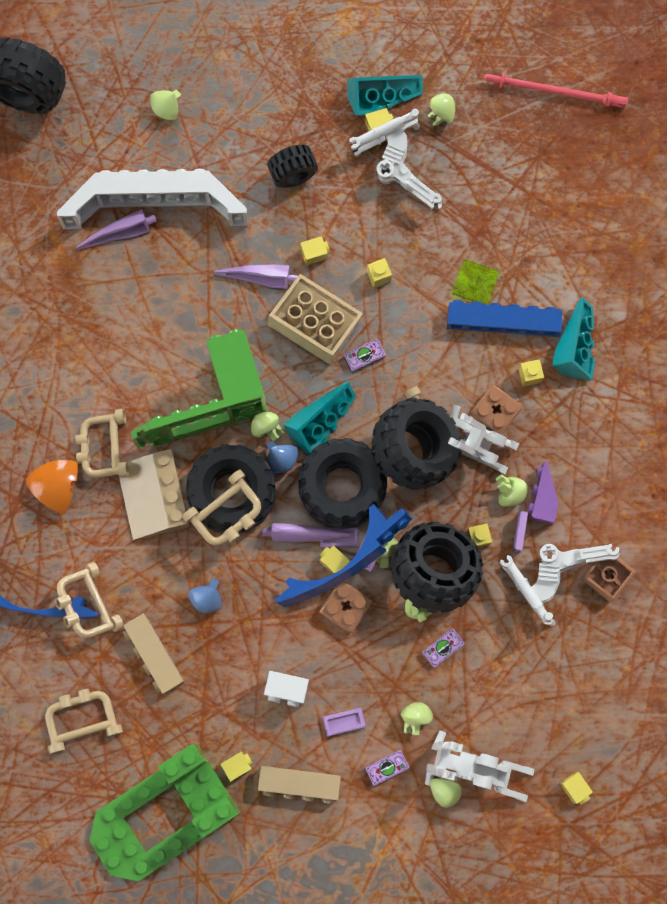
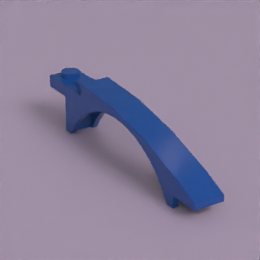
[275,504,413,607]
[0,595,100,619]

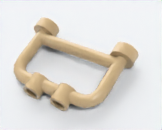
[75,409,130,478]
[182,470,261,545]
[55,562,124,638]
[45,689,123,754]

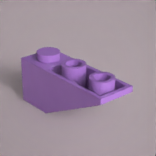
[527,461,559,526]

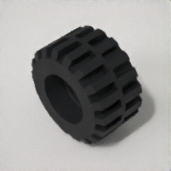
[267,144,318,188]

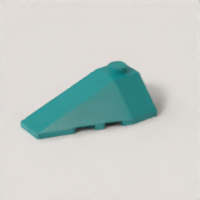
[347,75,423,115]
[552,297,595,381]
[283,381,356,455]

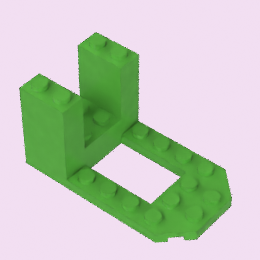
[130,329,267,448]
[89,743,241,882]

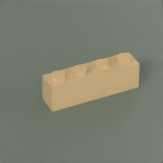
[123,613,185,695]
[258,766,341,804]

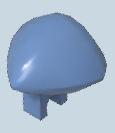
[267,441,298,473]
[188,578,222,613]

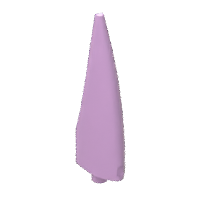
[77,209,157,250]
[214,264,298,289]
[263,523,350,543]

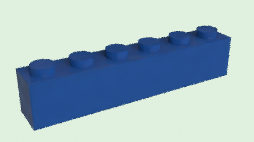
[446,300,562,337]

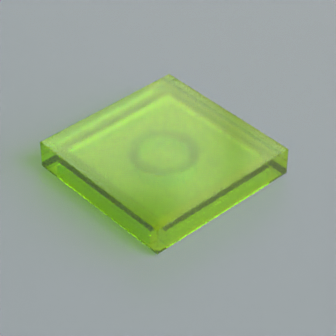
[452,259,500,305]

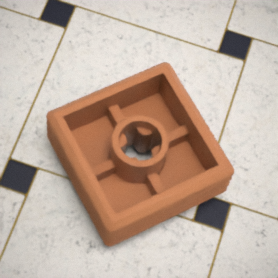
[470,385,523,435]
[581,558,636,602]
[320,582,373,633]

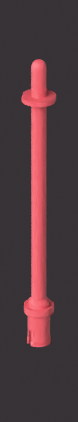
[484,72,628,109]

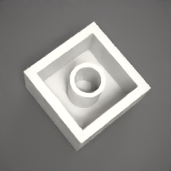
[264,671,309,708]

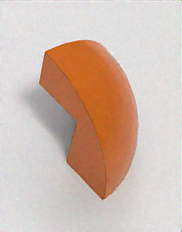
[26,460,78,514]

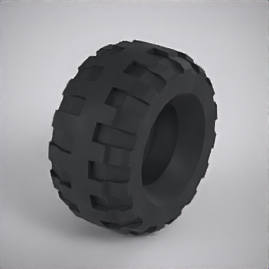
[0,37,66,114]
[371,398,462,490]
[298,438,388,529]
[186,444,276,534]
[390,522,483,613]

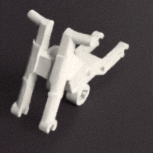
[349,109,442,210]
[448,404,519,474]
[500,544,619,627]
[425,730,535,802]

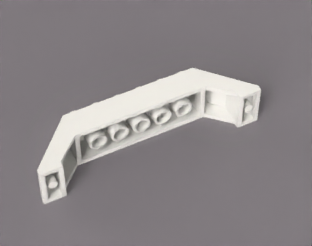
[57,169,248,229]

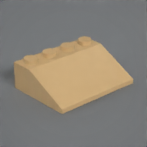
[267,274,363,365]
[119,449,190,540]

